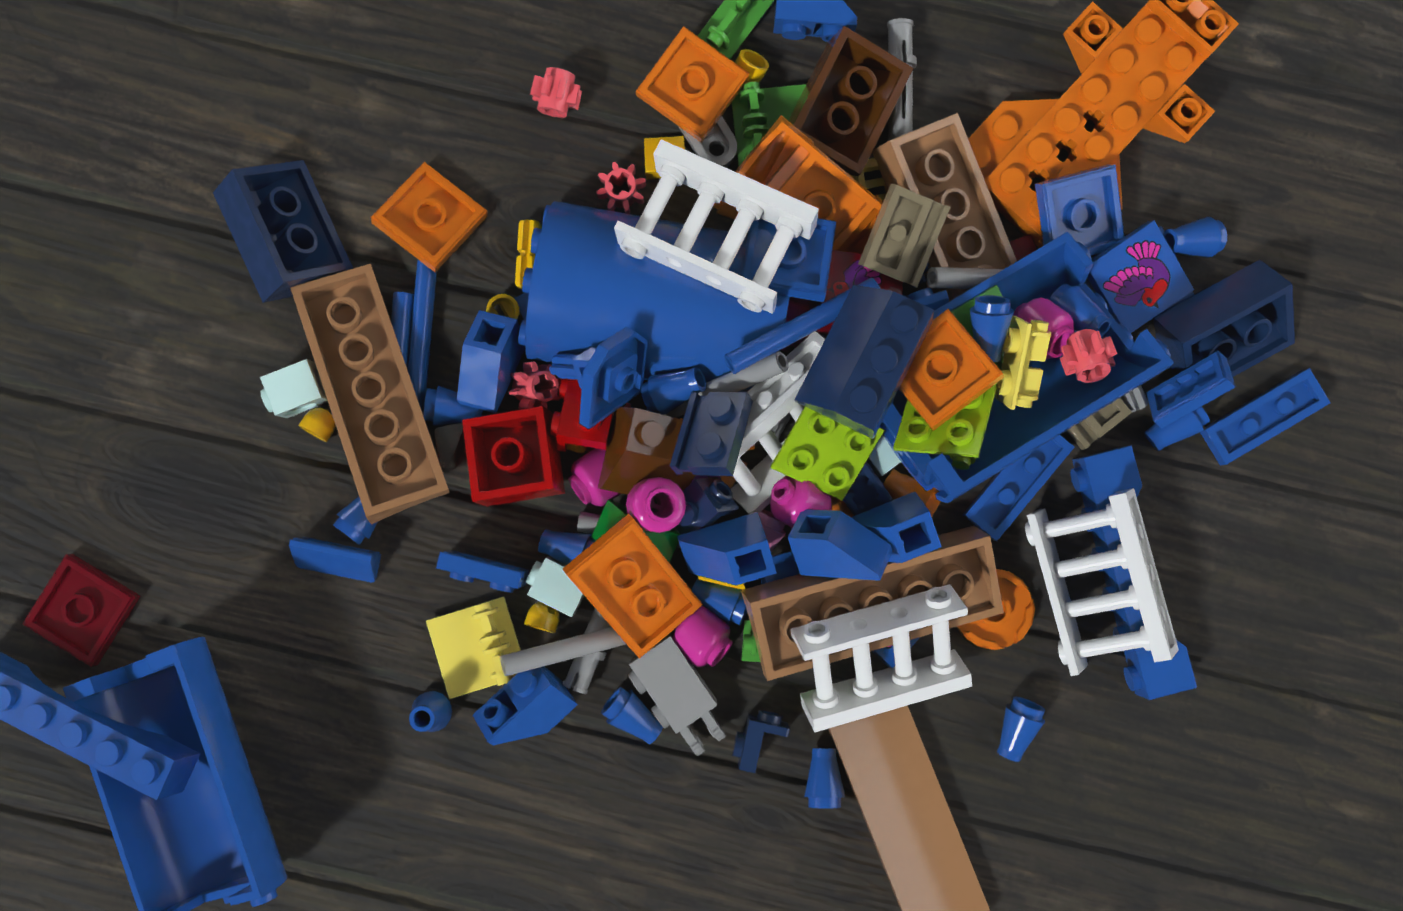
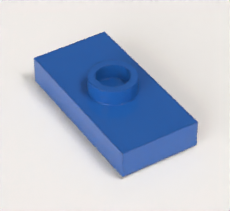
[1146,350,1236,428]

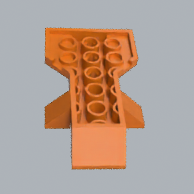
[968,0,1239,248]

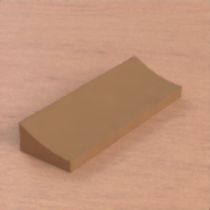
[872,113,1017,302]
[290,264,449,524]
[741,525,1004,681]
[828,705,990,911]

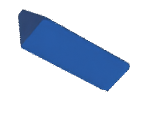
[289,537,381,583]

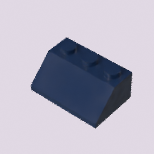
[213,160,353,303]
[1153,260,1295,377]
[794,285,935,439]

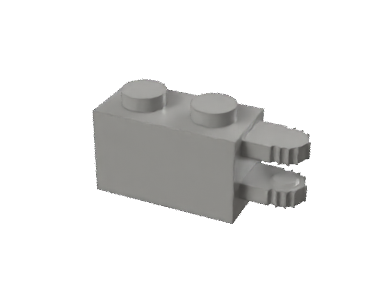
[628,633,726,756]

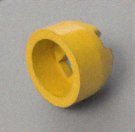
[735,49,769,83]
[486,294,519,319]
[298,408,336,442]
[524,601,560,633]

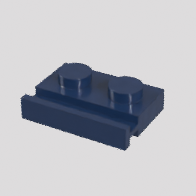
[670,392,753,476]

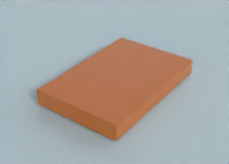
[563,514,703,659]

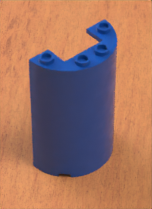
[518,201,790,392]
[880,231,1174,503]
[63,636,288,911]

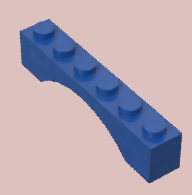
[1070,445,1197,700]
[0,652,201,800]

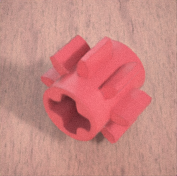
[530,67,582,118]
[596,162,646,214]
[1060,329,1117,383]
[508,361,561,410]

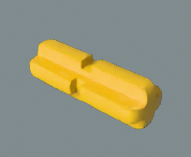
[515,219,542,289]

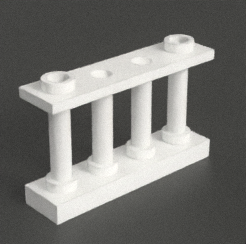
[614,139,819,314]
[731,331,825,514]
[1025,488,1179,676]
[791,584,972,732]

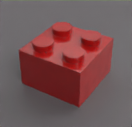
[462,406,565,507]

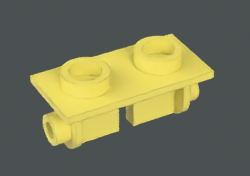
[995,315,1052,410]

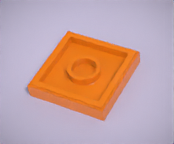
[636,26,750,143]
[371,162,488,273]
[899,309,1004,431]

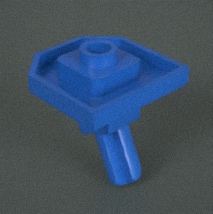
[549,327,648,429]

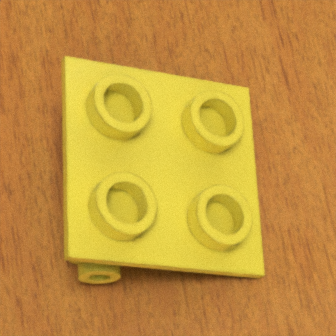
[426,597,521,699]

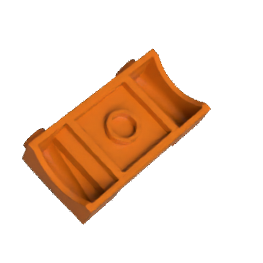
[735,115,884,254]

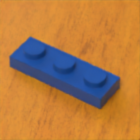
[1200,368,1331,465]
[962,435,1075,541]

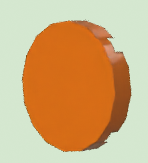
[957,569,1035,650]

